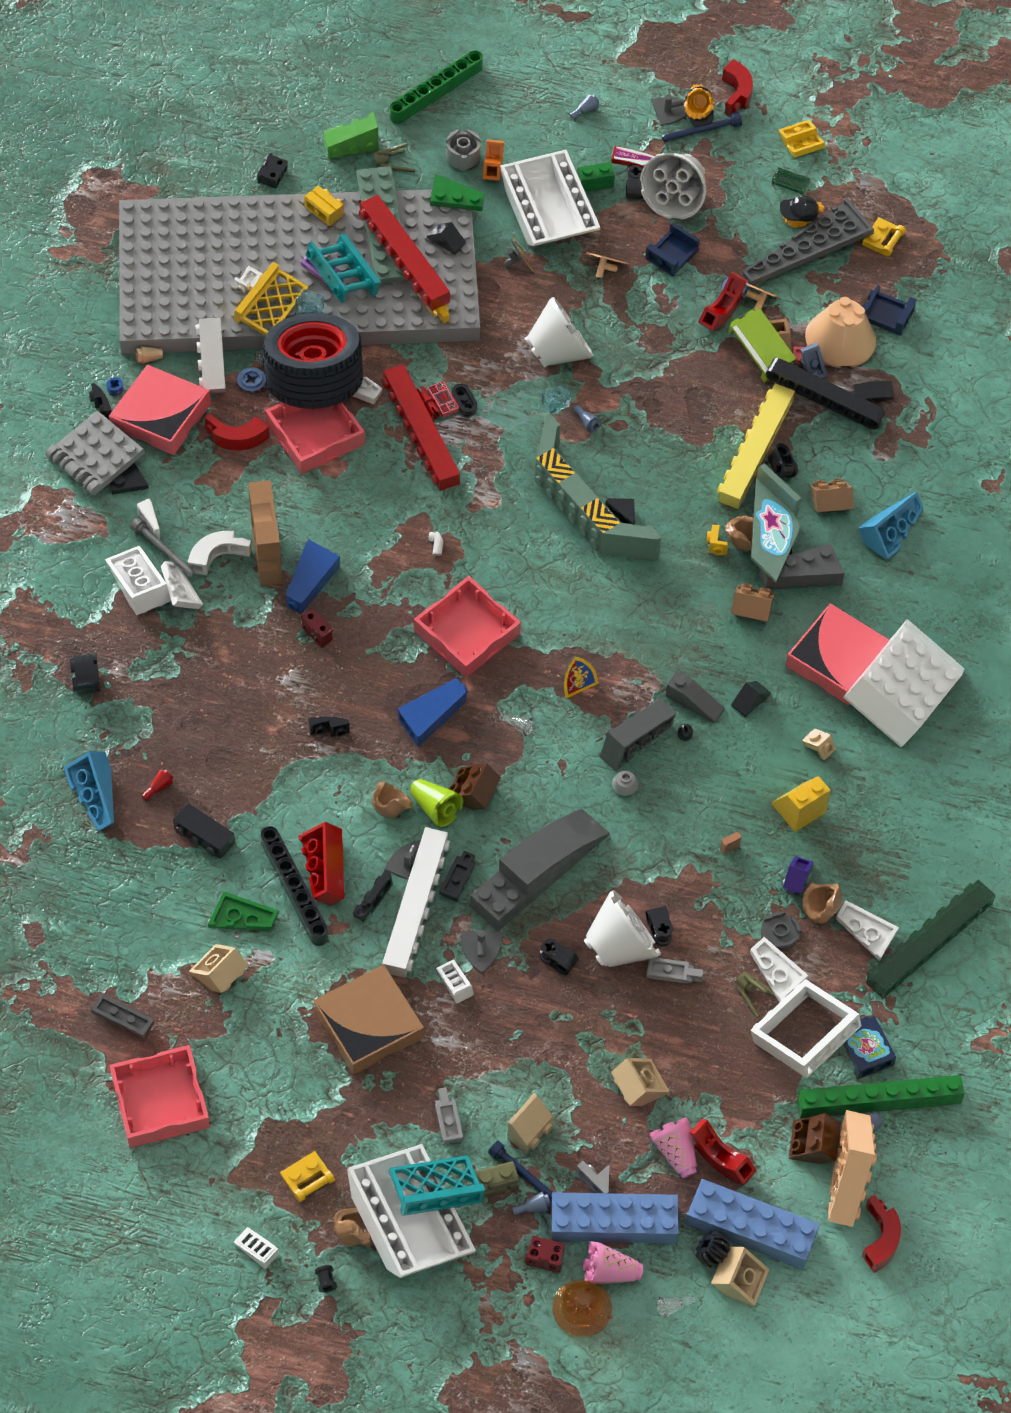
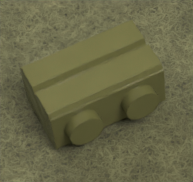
[475,1161,519,1198]

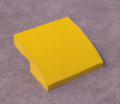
[778,120,825,158]

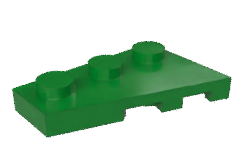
[430,174,485,211]
[208,891,279,931]

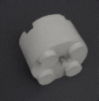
[446,129,481,172]

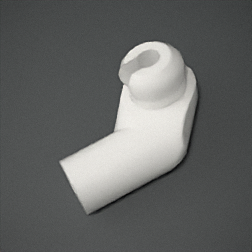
[428,532,444,556]

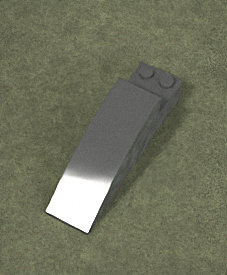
[470,808,610,931]

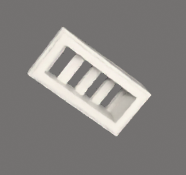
[137,499,160,539]
[436,959,474,1003]
[234,1227,279,1269]

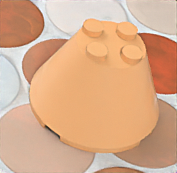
[805,297,876,368]

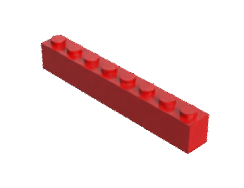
[359,195,450,311]
[382,364,460,491]

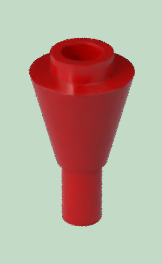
[141,769,173,801]

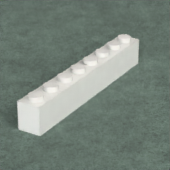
[382,827,451,978]

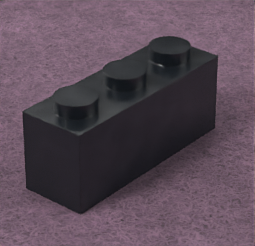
[173,803,235,859]

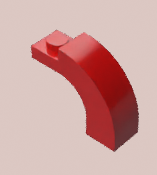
[722,59,753,116]
[698,272,748,331]
[204,413,270,451]
[689,1118,757,1185]
[862,1195,901,1273]

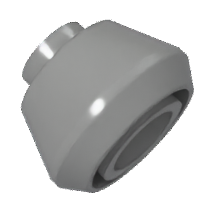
[612,771,638,796]

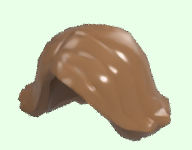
[725,516,753,552]
[372,781,413,819]
[802,882,842,924]
[334,1208,374,1248]

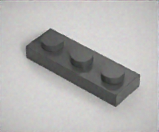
[91,993,154,1039]

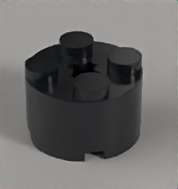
[70,653,100,694]

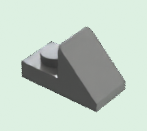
[576,1161,610,1193]

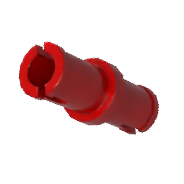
[417,386,442,420]

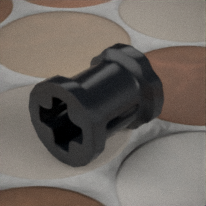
[315,1265,337,1293]

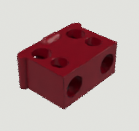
[301,608,333,648]
[524,1236,565,1273]

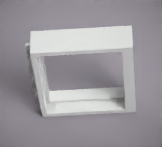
[751,979,862,1078]

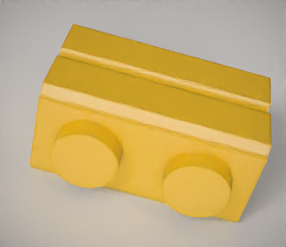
[304,186,344,226]

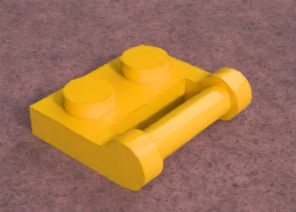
[862,217,906,256]
[280,1151,335,1203]

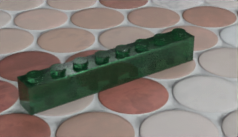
[866,879,996,999]

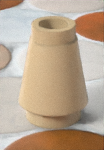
[135,346,163,364]

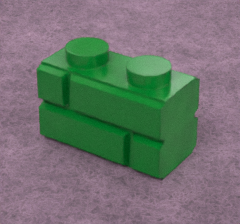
[577,162,615,192]

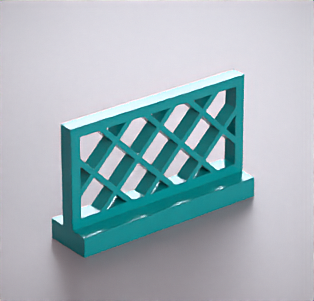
[389,1155,485,1216]

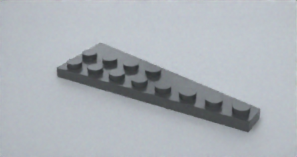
[743,198,874,285]

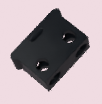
[257,153,288,189]

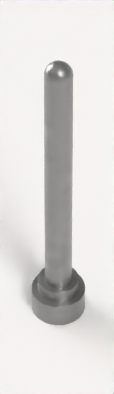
[130,517,195,577]

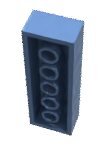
[685,1179,820,1269]
[551,1192,678,1244]

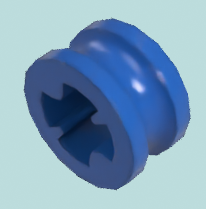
[107,377,124,396]

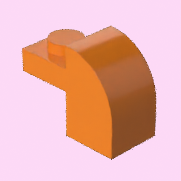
[483,140,505,181]

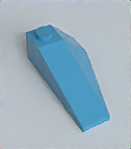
[858,492,924,559]
[63,751,114,831]

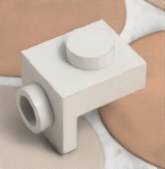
[234,266,263,293]

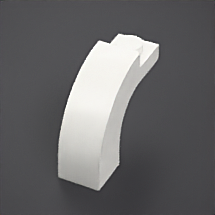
[188,531,252,575]

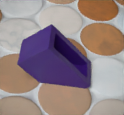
[783,856,814,894]

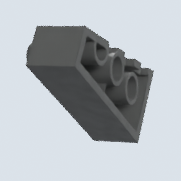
[759,544,845,590]
[600,698,676,771]

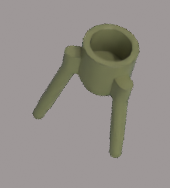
[374,143,415,172]
[736,971,777,1017]

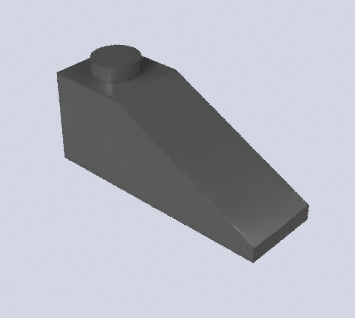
[666,671,724,723]

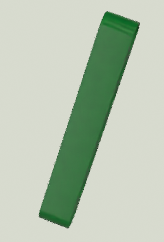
[390,50,483,124]

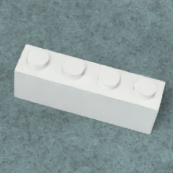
[196,318,226,393]

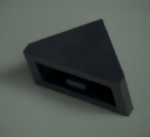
[427,222,466,254]
[605,498,635,525]
[731,681,771,717]

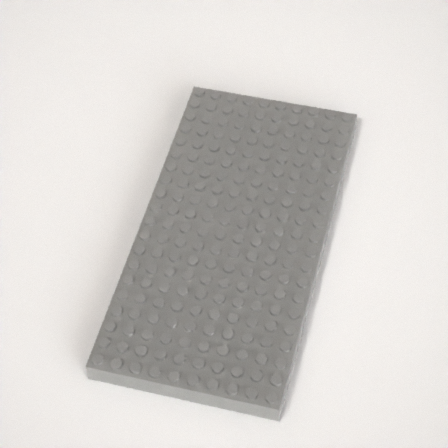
[119,189,480,354]

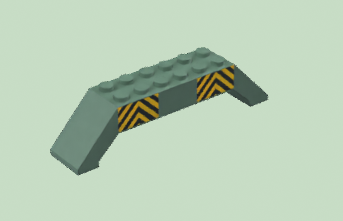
[535,413,661,560]

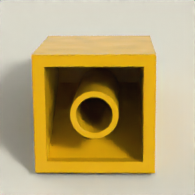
[772,776,831,832]

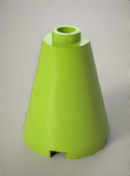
[410,779,463,827]

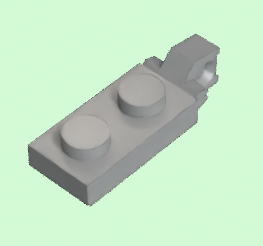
[646,958,703,984]
[435,1087,464,1145]

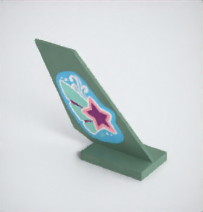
[751,464,802,583]

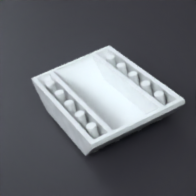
[500,150,600,246]
[843,619,964,748]
[347,1144,476,1278]

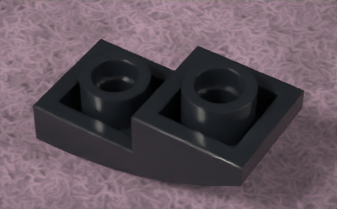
[854,381,894,403]
[89,383,112,421]
[308,717,350,737]

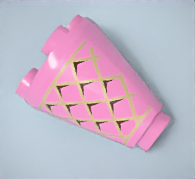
[649,1117,697,1179]
[582,1241,643,1285]

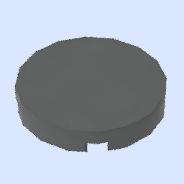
[761,912,801,950]

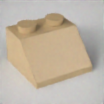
[189,944,249,993]
[611,1058,670,1106]
[507,1093,553,1154]
[711,1247,770,1306]

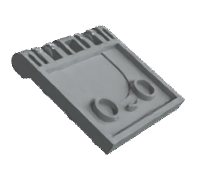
[45,411,145,495]

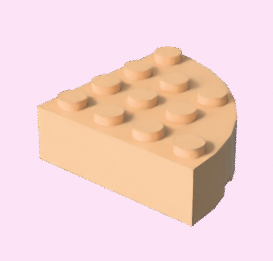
[828,1110,877,1227]

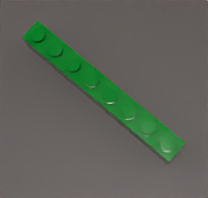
[797,1075,965,1119]

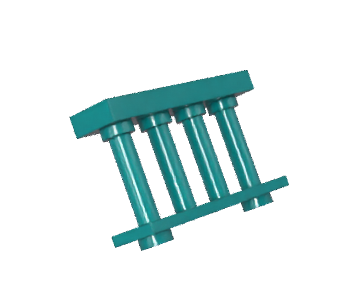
[305,233,381,303]

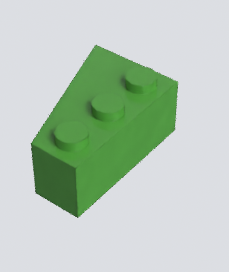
[323,112,379,159]

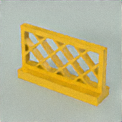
[233,261,309,336]

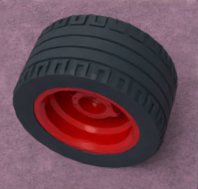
[263,313,363,409]

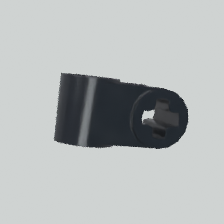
[626,165,644,199]
[767,443,798,478]
[645,906,673,946]
[540,939,579,975]

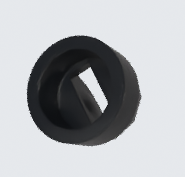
[677,724,693,741]

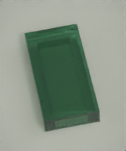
[771,167,810,195]

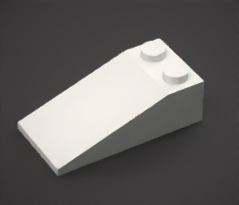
[105,546,171,615]

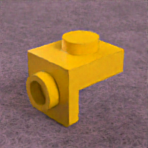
[706,524,729,555]

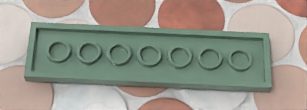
[356,166,406,283]

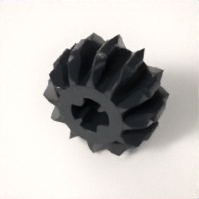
[695,1231,731,1268]

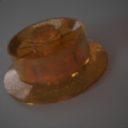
[553,1279,612,1336]

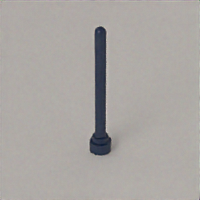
[662,112,742,142]
[488,1140,552,1201]

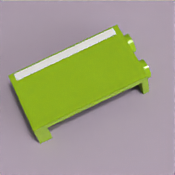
[728,308,796,383]

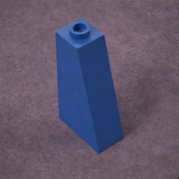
[286,539,340,614]
[397,678,468,747]

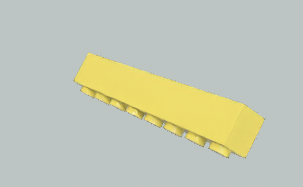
[717,383,795,509]

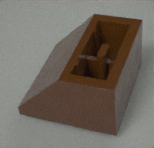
[449,763,501,810]
[789,1113,841,1164]

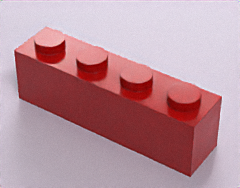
[298,822,344,906]

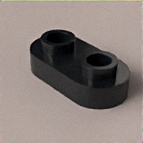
[452,384,477,416]

